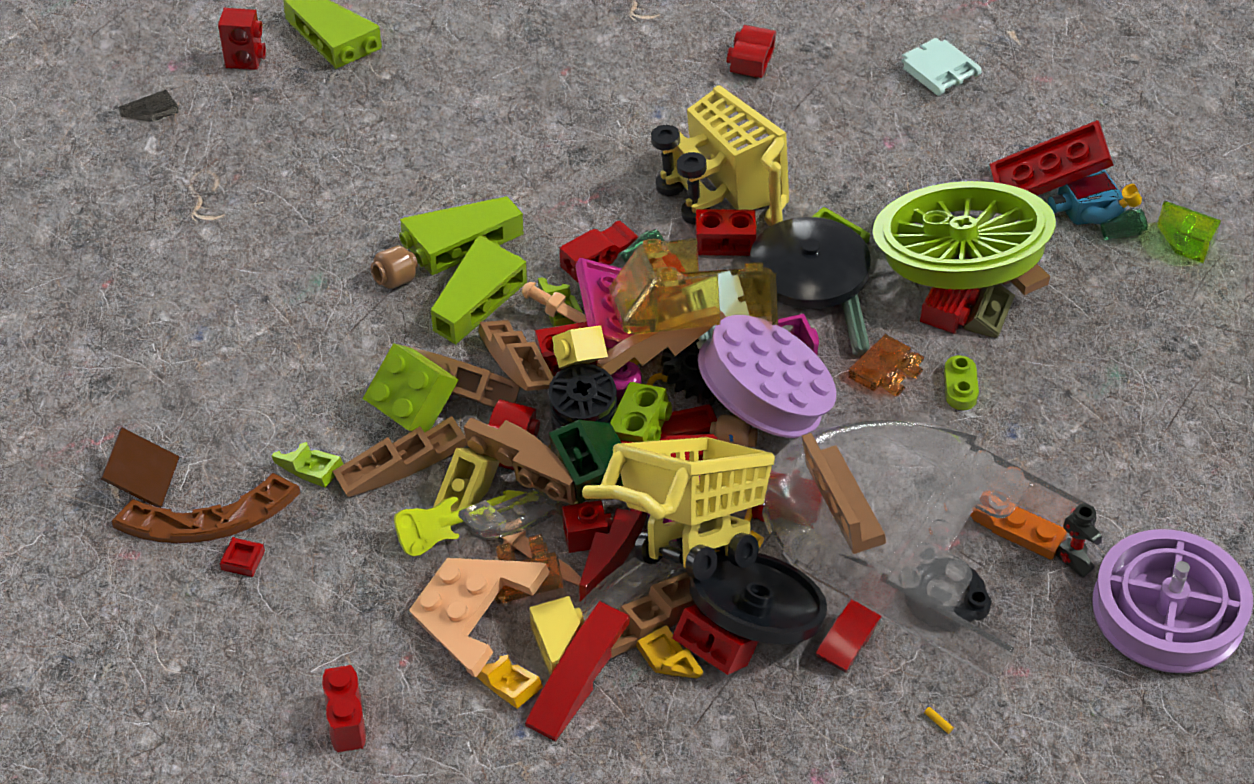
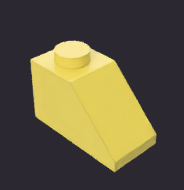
[552,325,608,370]
[433,448,500,512]
[529,596,584,676]

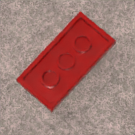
[989,120,1114,196]

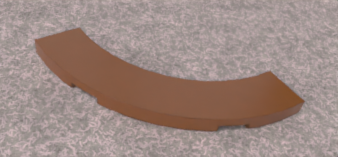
[112,473,300,543]

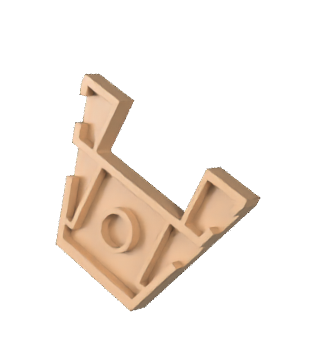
[409,558,550,678]

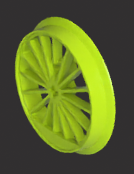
[873,181,1056,289]

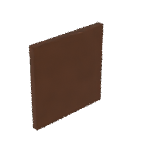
[100,427,180,508]

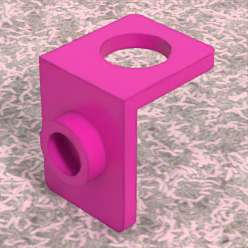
[771,314,819,355]

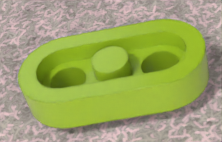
[944,355,979,410]

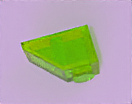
[1157,201,1221,264]

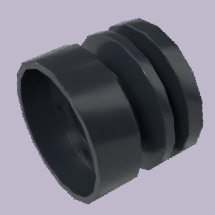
[548,363,617,431]

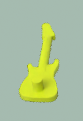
[394,490,538,556]

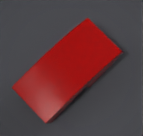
[816,599,882,673]

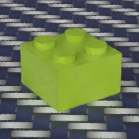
[362,343,459,433]

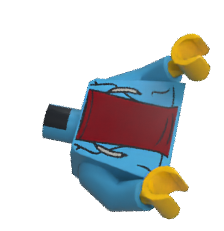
[1048,170,1142,225]

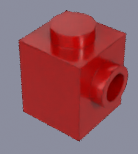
[562,500,612,553]

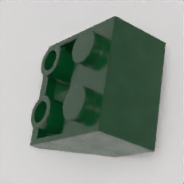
[549,420,623,504]

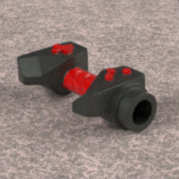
[1056,504,1102,577]

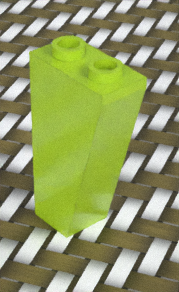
[283,0,382,69]
[399,196,524,276]
[431,235,527,345]

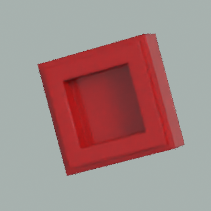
[220,537,265,577]

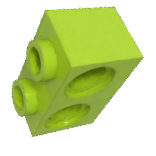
[610,382,672,442]

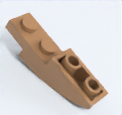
[404,345,521,408]
[464,418,576,505]

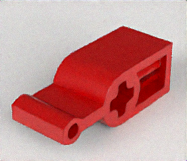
[559,221,639,283]

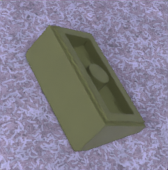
[962,284,1015,338]

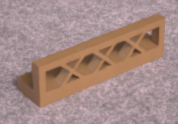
[802,433,886,554]

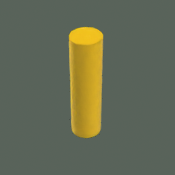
[924,707,954,734]

